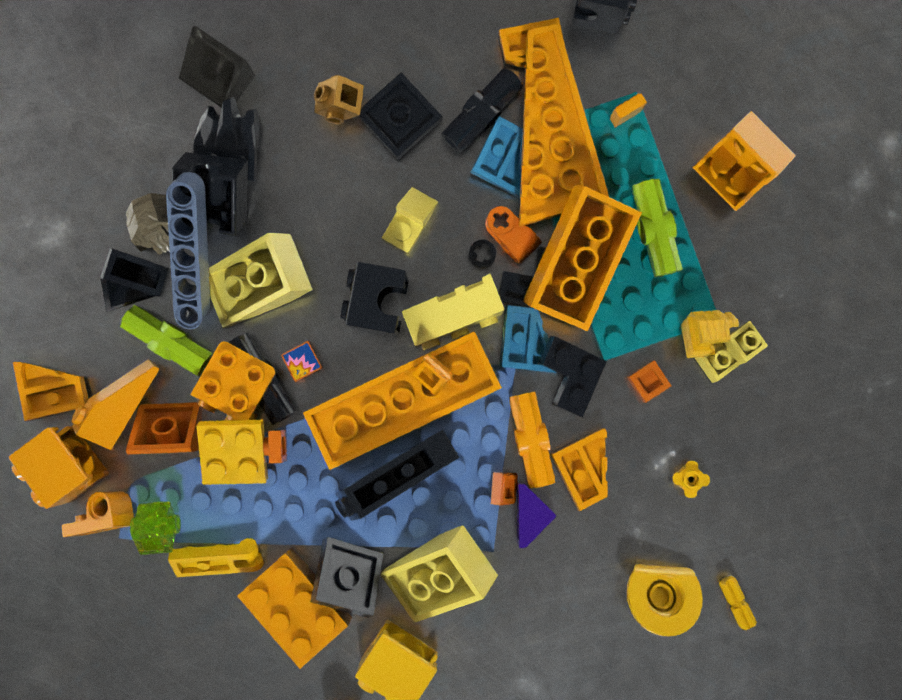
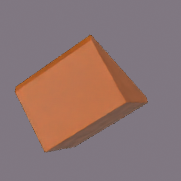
[126,402,202,455]

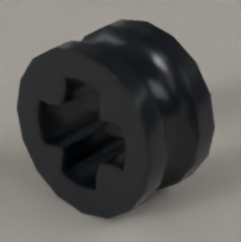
[469,239,496,269]

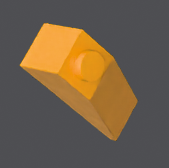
[71,359,159,450]

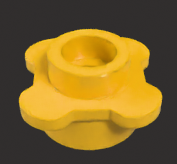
[672,461,710,498]

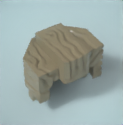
[126,193,170,255]

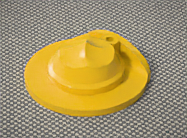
[627,564,703,637]

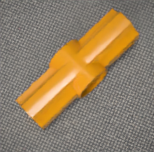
[509,391,556,489]

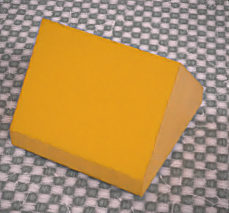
[412,353,454,395]

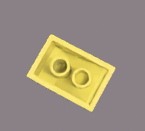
[209,233,313,329]
[380,525,498,623]

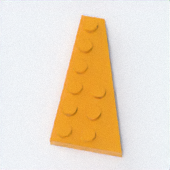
[519,23,609,227]

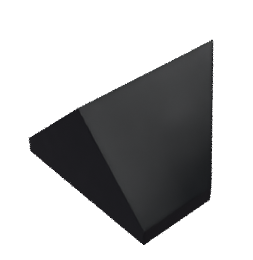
[100,248,168,312]

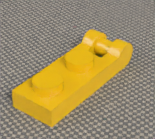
[168,538,264,577]

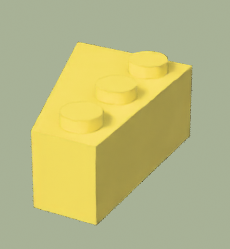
[402,274,505,351]

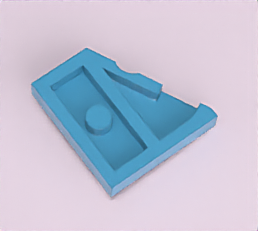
[470,116,523,199]
[499,305,557,373]

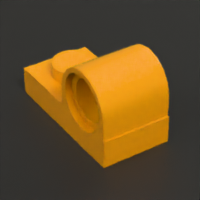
[62,491,135,537]

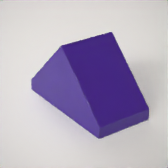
[517,482,557,548]

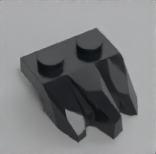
[193,97,260,181]

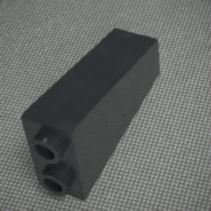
[335,430,459,521]

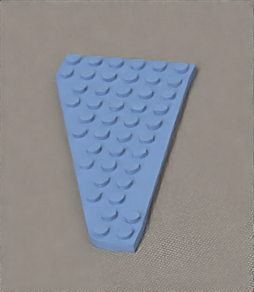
[119,364,515,552]

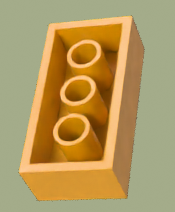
[523,185,642,331]

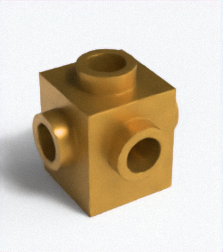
[314,75,364,124]

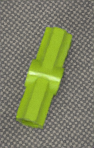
[632,179,683,277]
[120,305,213,376]

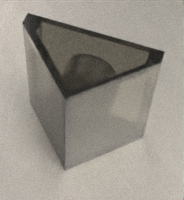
[179,26,256,108]

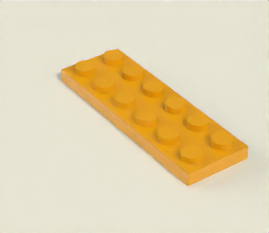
[303,331,502,470]

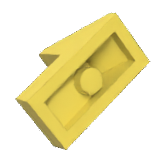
[382,187,439,255]

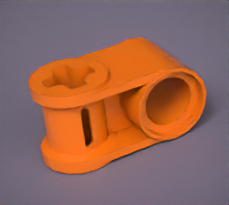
[485,206,542,265]

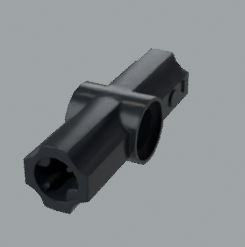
[441,67,523,153]
[228,332,296,425]

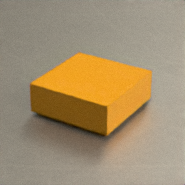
[610,93,647,128]

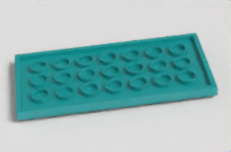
[551,92,716,361]

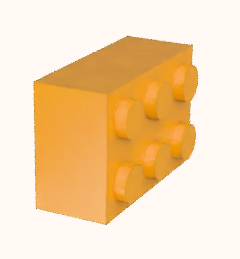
[237,547,352,669]

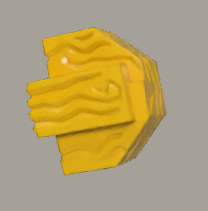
[681,310,739,358]

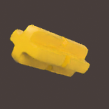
[719,576,757,630]

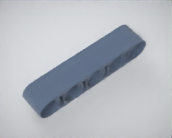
[166,172,210,329]

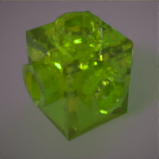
[130,502,181,555]

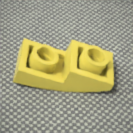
[695,321,768,383]

